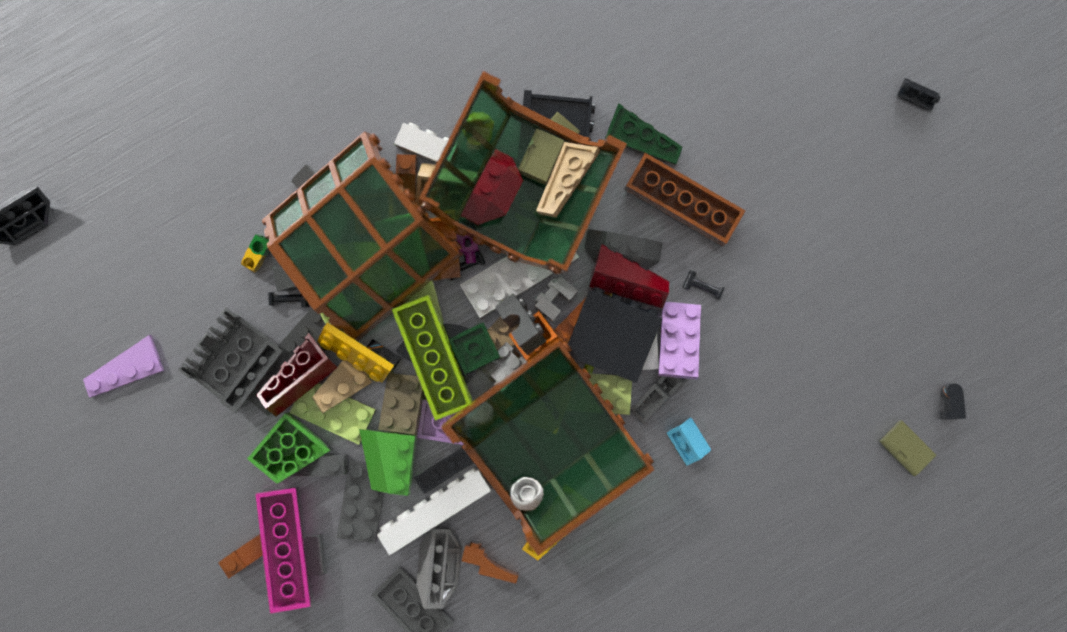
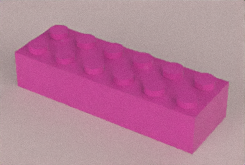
[255,487,311,613]

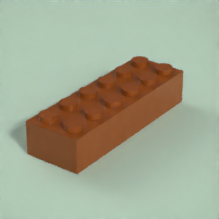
[624,153,746,247]

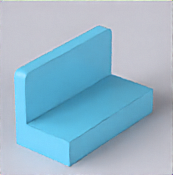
[667,418,711,466]

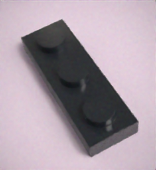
[414,448,474,494]

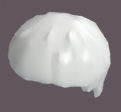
[510,477,544,511]

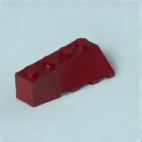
[589,244,669,309]
[257,333,337,417]

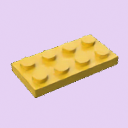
[317,322,394,383]

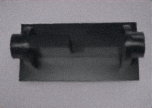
[897,78,941,111]

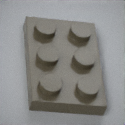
[378,373,424,435]

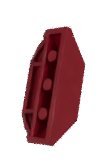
[461,149,523,225]

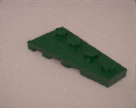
[605,103,683,166]

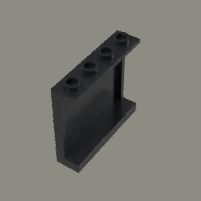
[517,90,596,172]
[568,287,663,383]

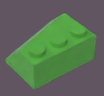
[247,412,330,484]
[359,429,417,496]

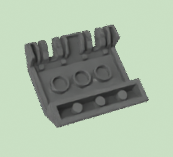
[178,307,283,413]

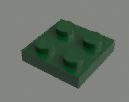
[448,322,501,375]

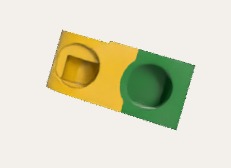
[241,234,269,273]

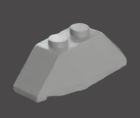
[416,528,461,609]

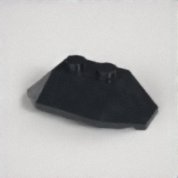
[0,186,51,245]

